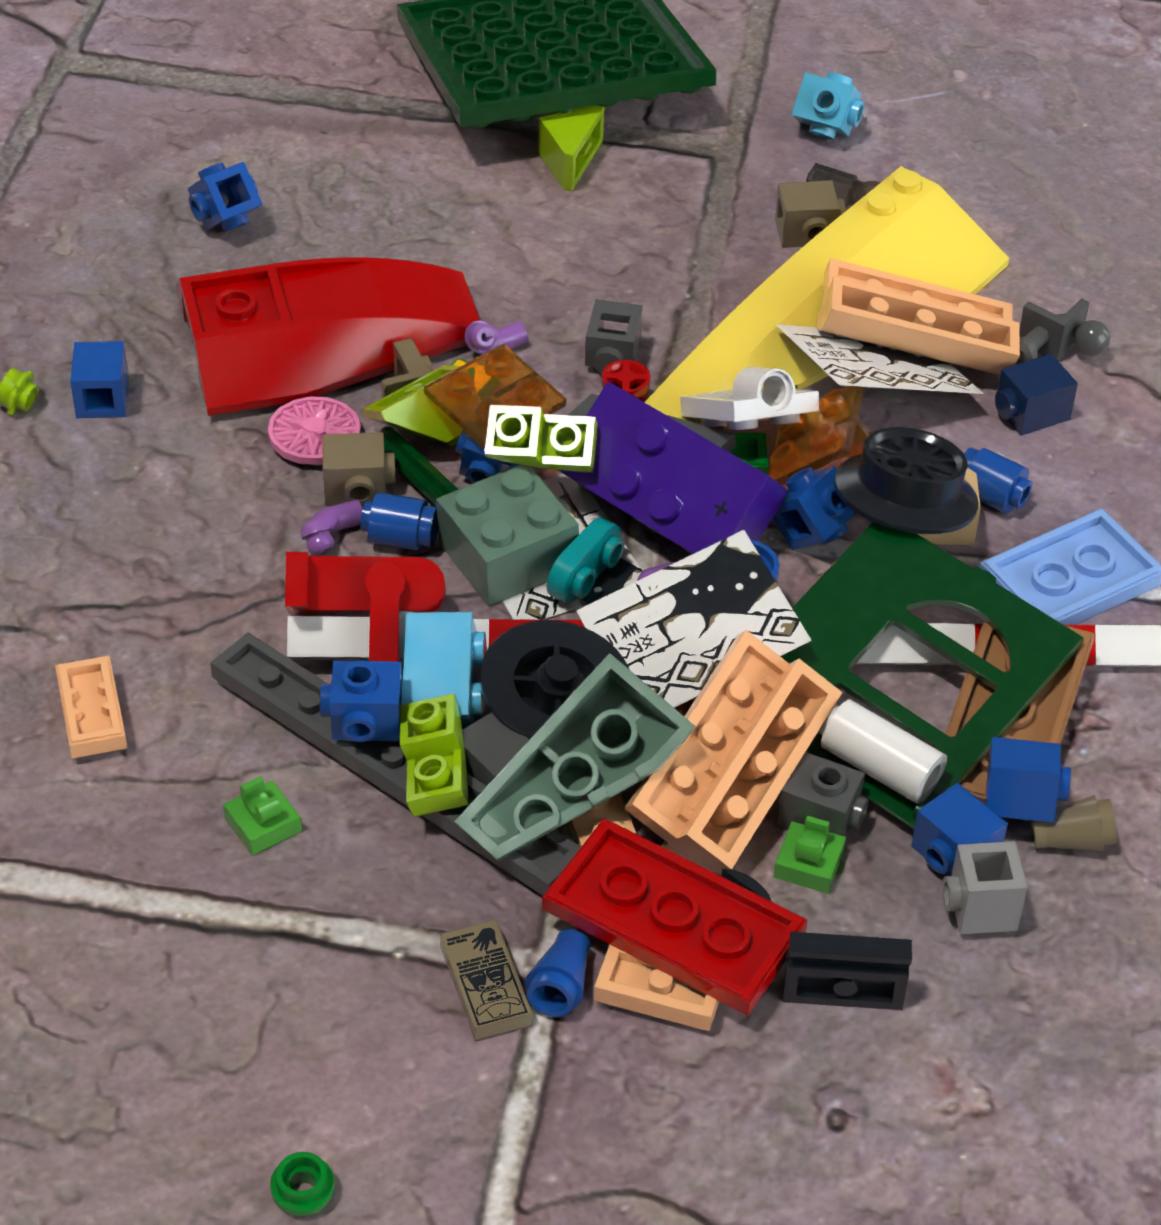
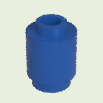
[964,447,1033,514]
[361,492,438,551]

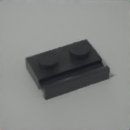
[783,931,912,1010]

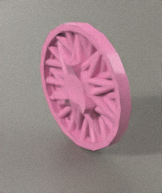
[268,396,361,465]

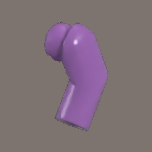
[464,320,528,358]
[301,499,363,555]

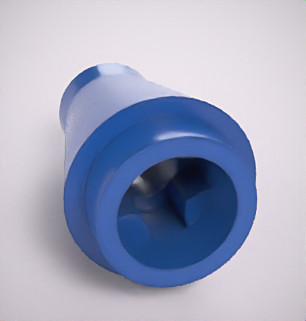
[525,929,591,1017]

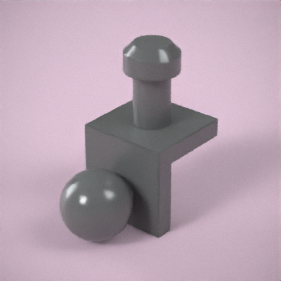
[1016,298,1111,364]

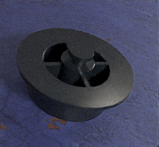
[834,427,979,534]
[480,620,630,740]

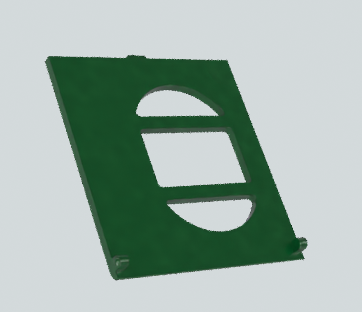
[780,522,1084,829]

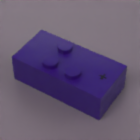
[558,381,789,554]

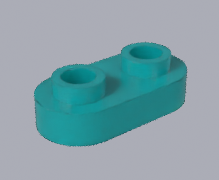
[546,517,625,604]

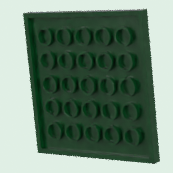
[397,0,716,128]

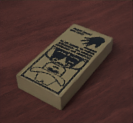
[440,920,532,1040]

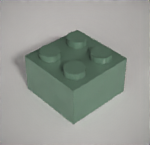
[436,465,579,607]

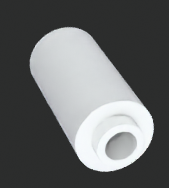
[818,699,947,804]

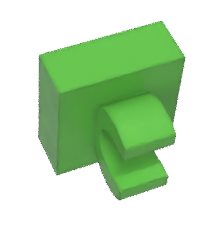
[223,776,302,856]
[773,816,846,894]

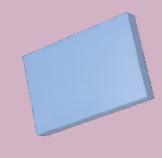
[979,508,1161,625]

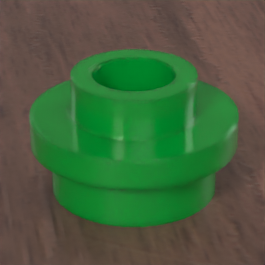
[270,1152,335,1216]

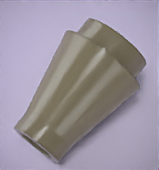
[1030,795,1117,851]

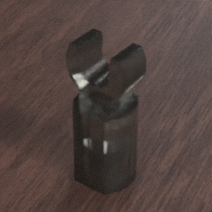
[806,163,881,208]

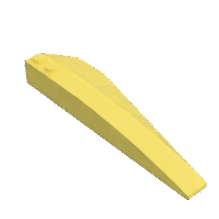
[645,166,1010,429]

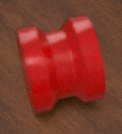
[601,359,651,402]

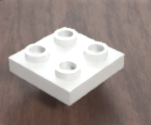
[680,367,819,430]

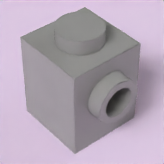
[943,841,1028,935]

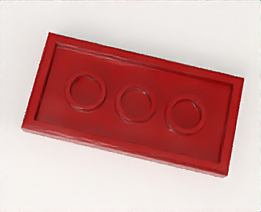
[542,818,808,1016]

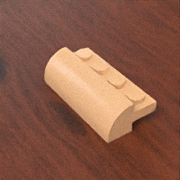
[816,258,1020,375]
[624,630,842,873]

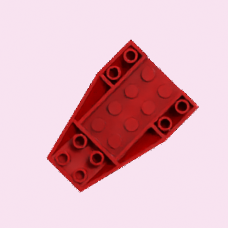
[176,257,480,416]

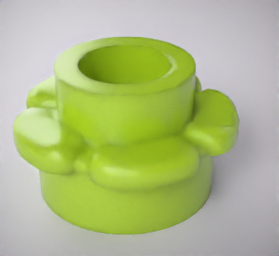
[0,368,39,415]

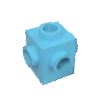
[791,72,865,140]

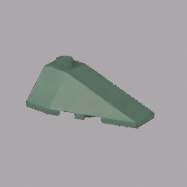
[454,653,696,861]

